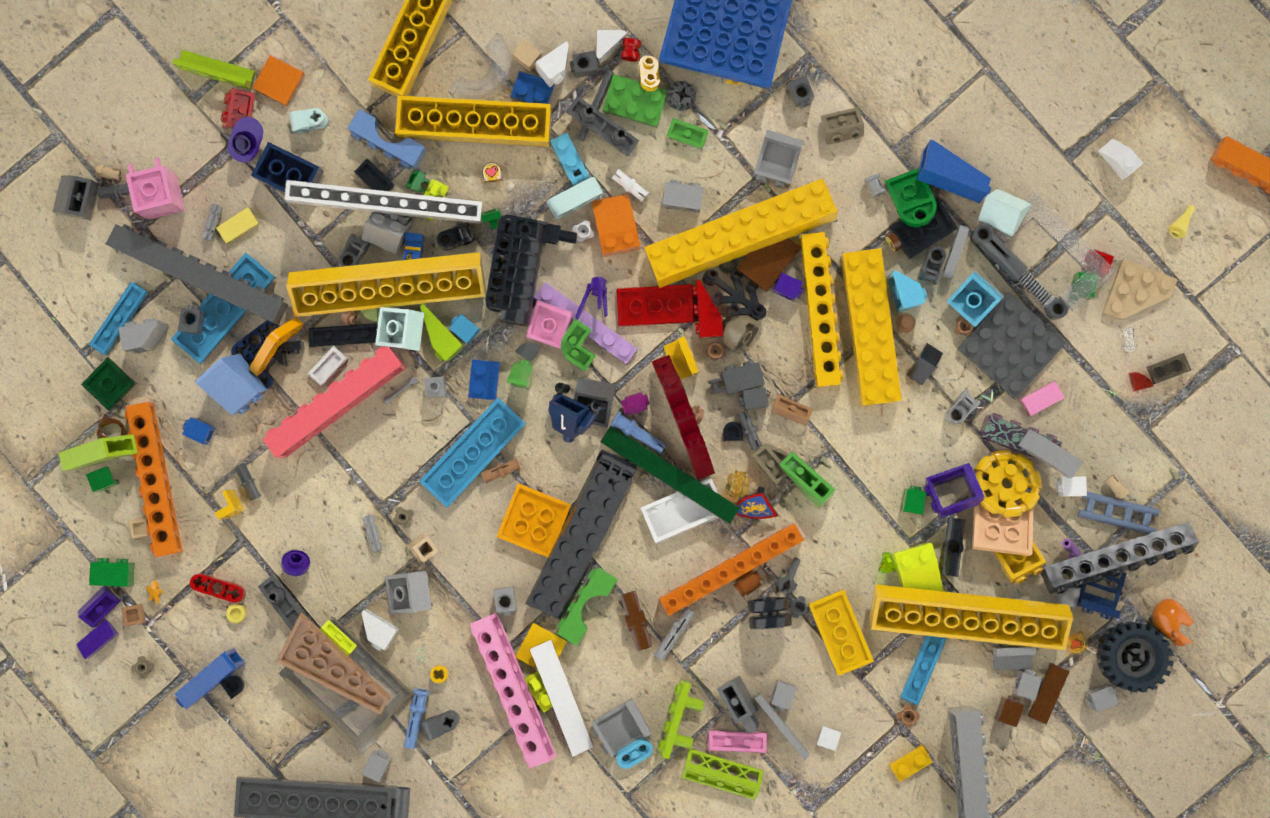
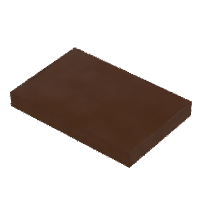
[736,238,801,293]

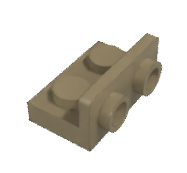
[821,107,864,145]

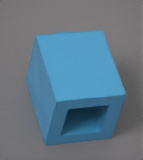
[449,314,481,345]

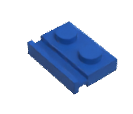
[510,71,555,104]
[468,359,500,400]

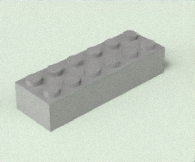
[949,706,992,818]

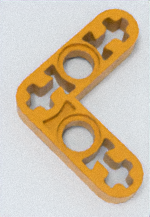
[249,317,304,376]

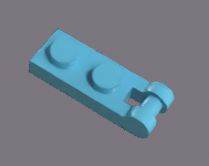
[550,132,590,186]

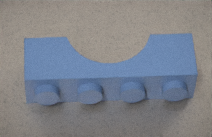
[348,109,427,170]

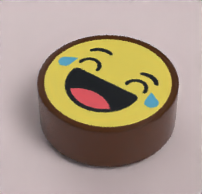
[885,232,902,252]

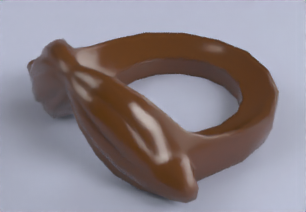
[96,414,125,439]

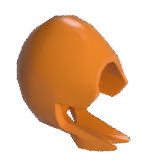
[1152,598,1194,646]

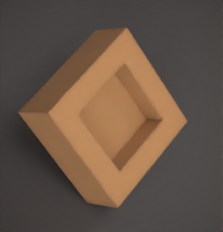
[121,604,146,627]

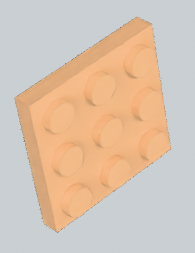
[972,493,1033,556]

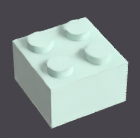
[375,307,424,351]

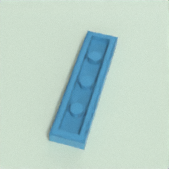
[89,281,149,356]
[900,636,947,705]

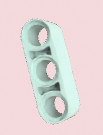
[546,177,604,219]

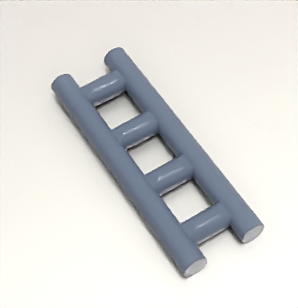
[1078,491,1160,534]

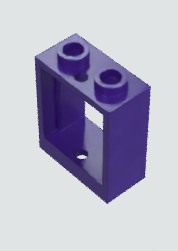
[923,463,985,518]

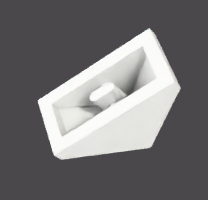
[597,30,627,64]

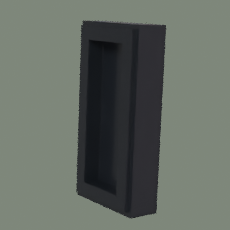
[354,158,395,192]

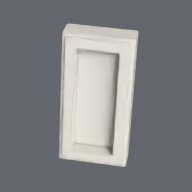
[308,346,348,387]

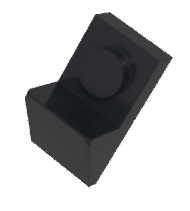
[273,340,305,367]

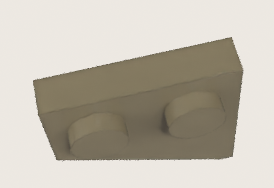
[751,443,789,486]

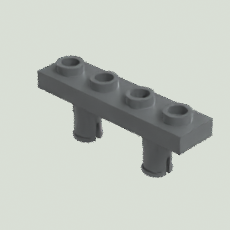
[566,96,639,157]
[258,574,309,631]

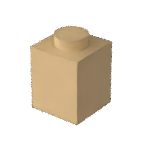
[512,39,542,72]
[407,534,438,563]

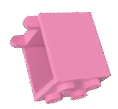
[125,158,185,220]

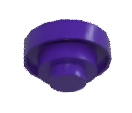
[281,550,310,576]

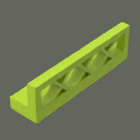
[172,50,256,90]
[681,749,764,800]

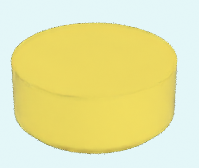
[226,604,247,624]

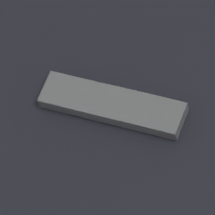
[754,693,810,760]

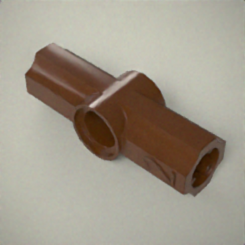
[620,590,652,651]

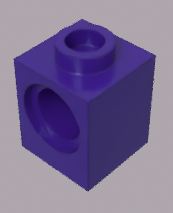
[773,273,804,301]

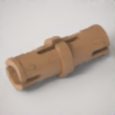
[481,458,521,484]

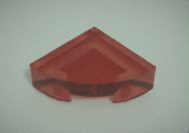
[1128,372,1154,392]

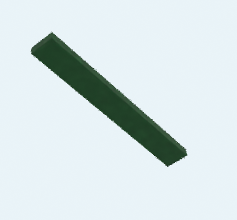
[600,426,740,524]

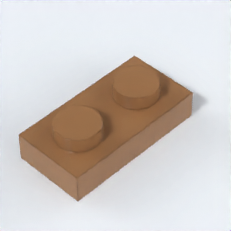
[771,394,813,426]

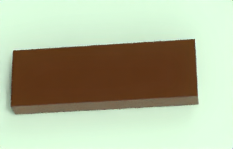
[1027,663,1070,725]

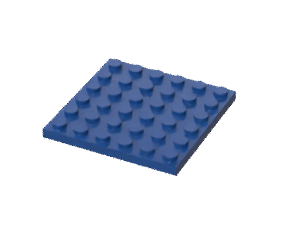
[659,0,792,90]

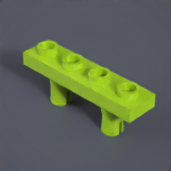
[657,679,704,759]

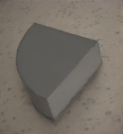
[515,343,542,362]

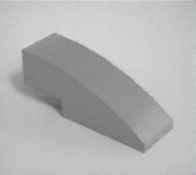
[1018,429,1083,478]

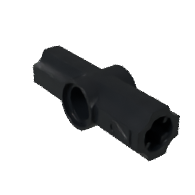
[941,517,966,577]

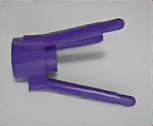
[575,277,608,319]

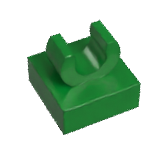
[405,170,430,193]
[481,207,502,230]

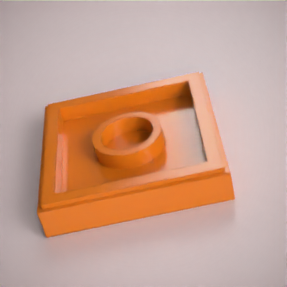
[252,55,305,107]

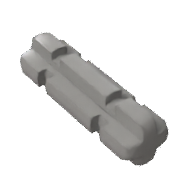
[201,204,223,241]
[363,515,382,553]

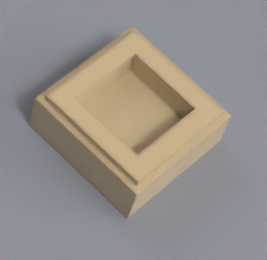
[128,517,151,540]

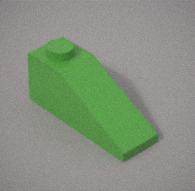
[507,360,535,389]
[779,452,836,509]

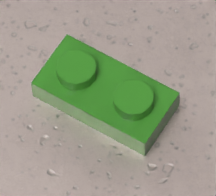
[666,118,709,150]

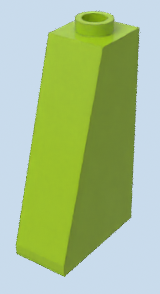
[58,434,138,471]

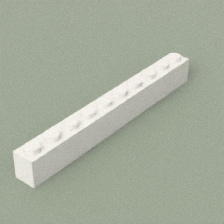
[285,180,482,224]

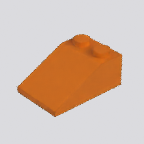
[591,194,640,257]

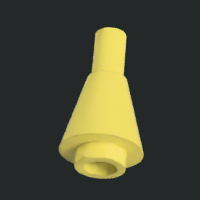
[1168,205,1195,238]

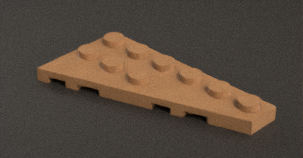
[276,612,390,715]

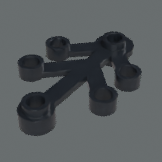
[702,269,767,321]

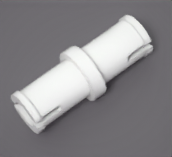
[611,169,649,202]

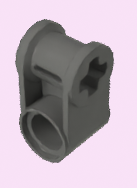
[339,233,370,267]
[918,247,946,285]
[421,710,460,741]

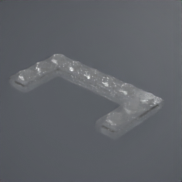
[992,191,1116,312]

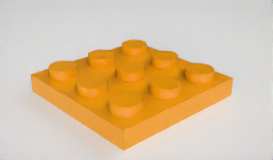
[496,483,572,557]

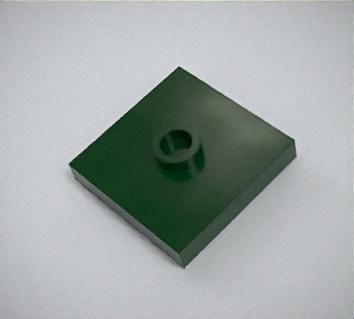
[81,357,137,411]

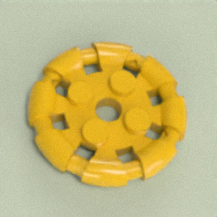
[974,450,1042,517]

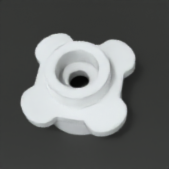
[572,220,594,243]

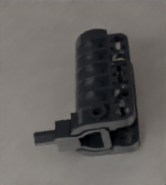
[485,215,577,326]

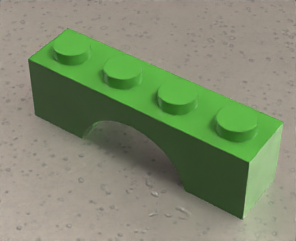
[556,567,618,646]

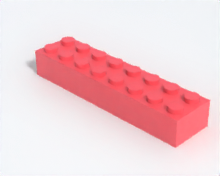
[262,346,407,459]

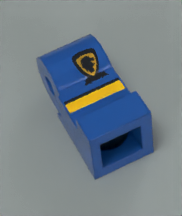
[403,232,425,260]

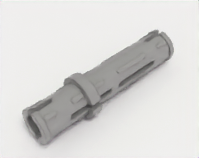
[654,606,695,661]

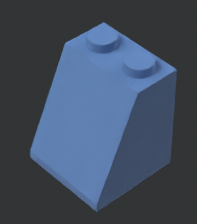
[195,354,267,415]

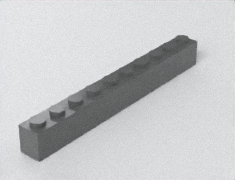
[105,224,288,326]

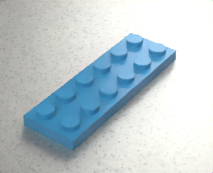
[171,253,276,364]
[419,398,526,508]

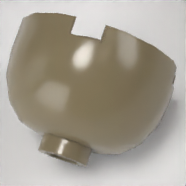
[723,315,759,354]

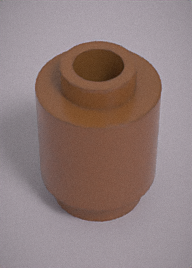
[733,570,763,597]

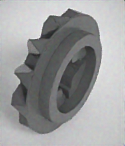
[666,80,696,111]

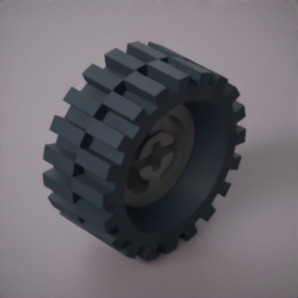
[1097,622,1173,693]

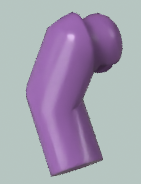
[1062,539,1081,559]

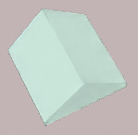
[978,189,1032,237]

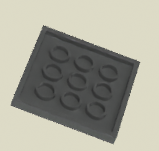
[957,292,1067,400]

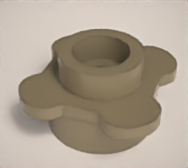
[392,507,414,528]
[131,656,154,679]

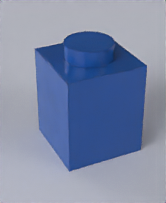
[182,417,216,445]

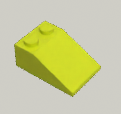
[891,542,944,592]

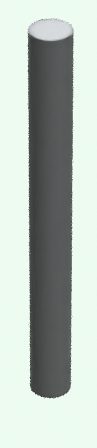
[577,69,614,141]

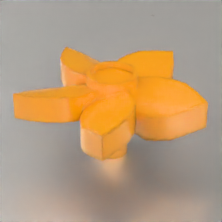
[146,580,163,604]

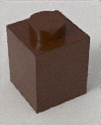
[994,695,1024,727]

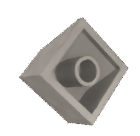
[385,571,432,614]

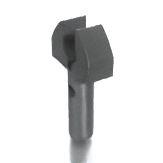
[777,557,801,594]

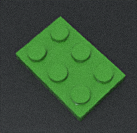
[602,74,667,128]

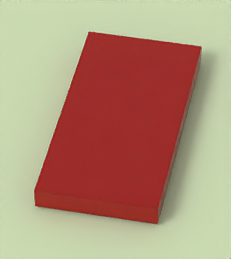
[616,284,695,327]

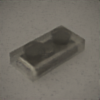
[1146,353,1191,385]

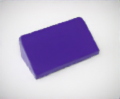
[78,586,121,628]
[76,619,119,660]

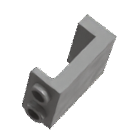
[753,130,804,189]
[591,698,652,757]

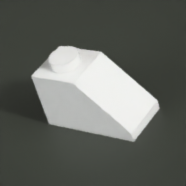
[536,41,569,87]
[1098,139,1144,180]
[362,609,399,651]

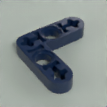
[231,320,280,390]

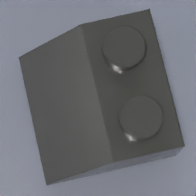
[573,377,616,427]

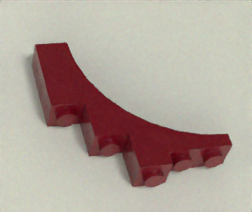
[651,355,715,480]

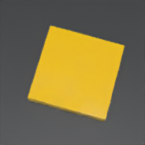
[516,622,567,669]

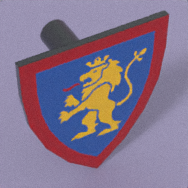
[735,487,779,519]

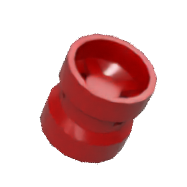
[621,38,641,62]

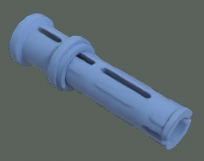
[610,411,666,454]
[403,688,430,749]

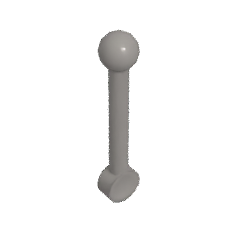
[384,377,417,404]

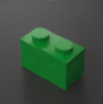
[89,558,135,587]

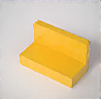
[664,336,699,380]
[214,490,245,519]

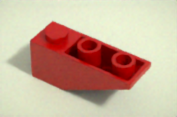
[693,280,723,339]

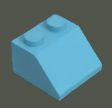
[887,271,927,313]
[946,271,1004,327]

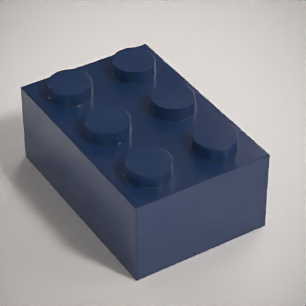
[251,142,324,194]

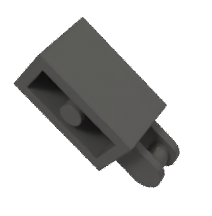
[708,360,765,395]
[717,676,760,733]

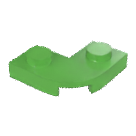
[561,318,596,371]

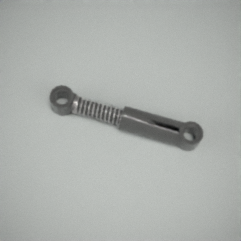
[971,224,1069,320]

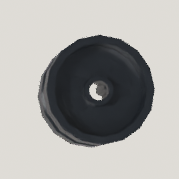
[747,596,792,629]

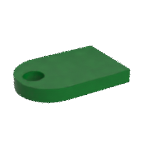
[885,168,936,227]

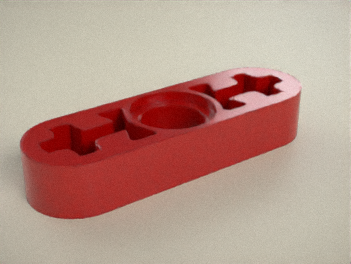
[190,573,246,603]

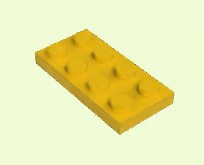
[808,589,874,676]

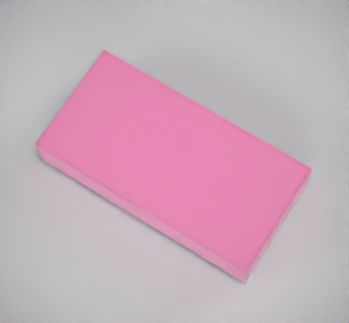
[1020,381,1064,416]

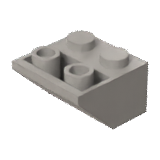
[362,212,415,254]
[119,318,169,354]

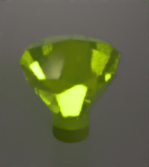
[878,552,896,574]

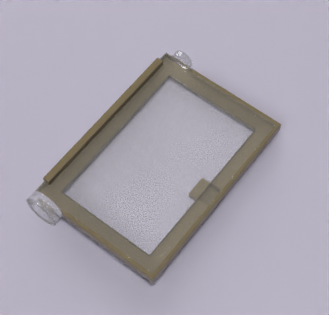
[279,617,413,754]

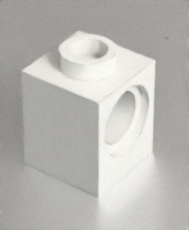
[1055,476,1087,496]

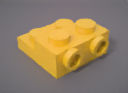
[993,540,1046,584]

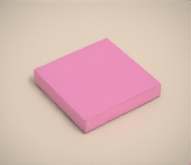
[526,300,574,349]

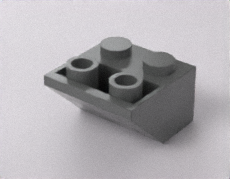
[53,175,99,221]

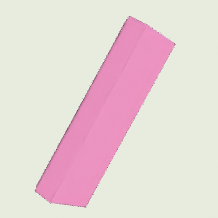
[708,730,767,753]

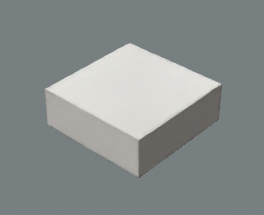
[816,726,841,751]

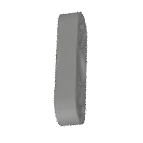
[941,225,969,280]

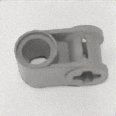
[944,389,981,425]

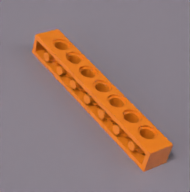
[124,402,183,557]
[659,523,804,616]

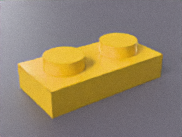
[889,744,933,782]

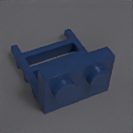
[1077,569,1127,620]

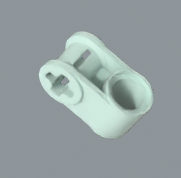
[289,108,328,134]

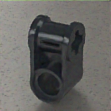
[437,222,475,251]

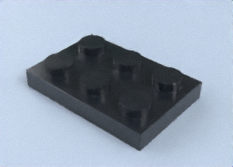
[888,197,958,260]

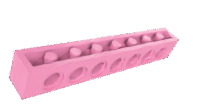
[470,613,557,768]

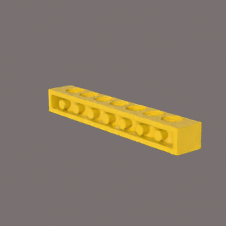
[800,232,843,388]

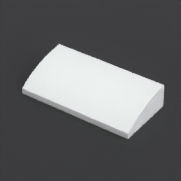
[641,478,719,545]

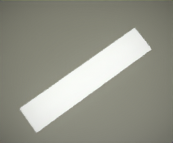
[530,640,593,756]

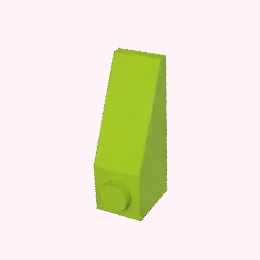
[420,304,464,362]

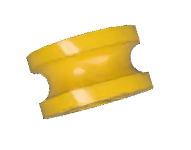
[430,665,448,683]

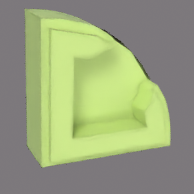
[360,308,379,322]

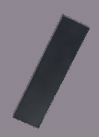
[308,323,378,347]

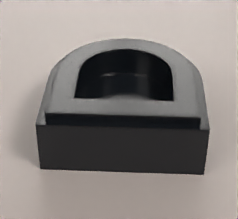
[723,422,743,441]
[220,675,245,699]

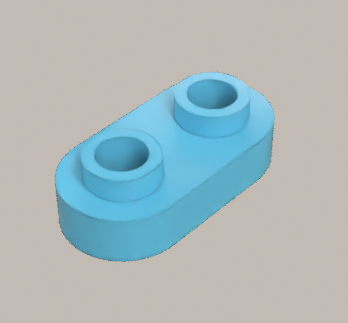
[616,738,653,769]

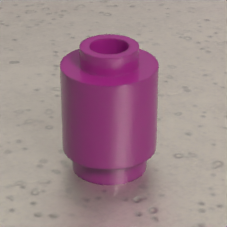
[621,391,650,415]

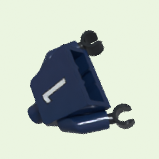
[548,383,606,443]

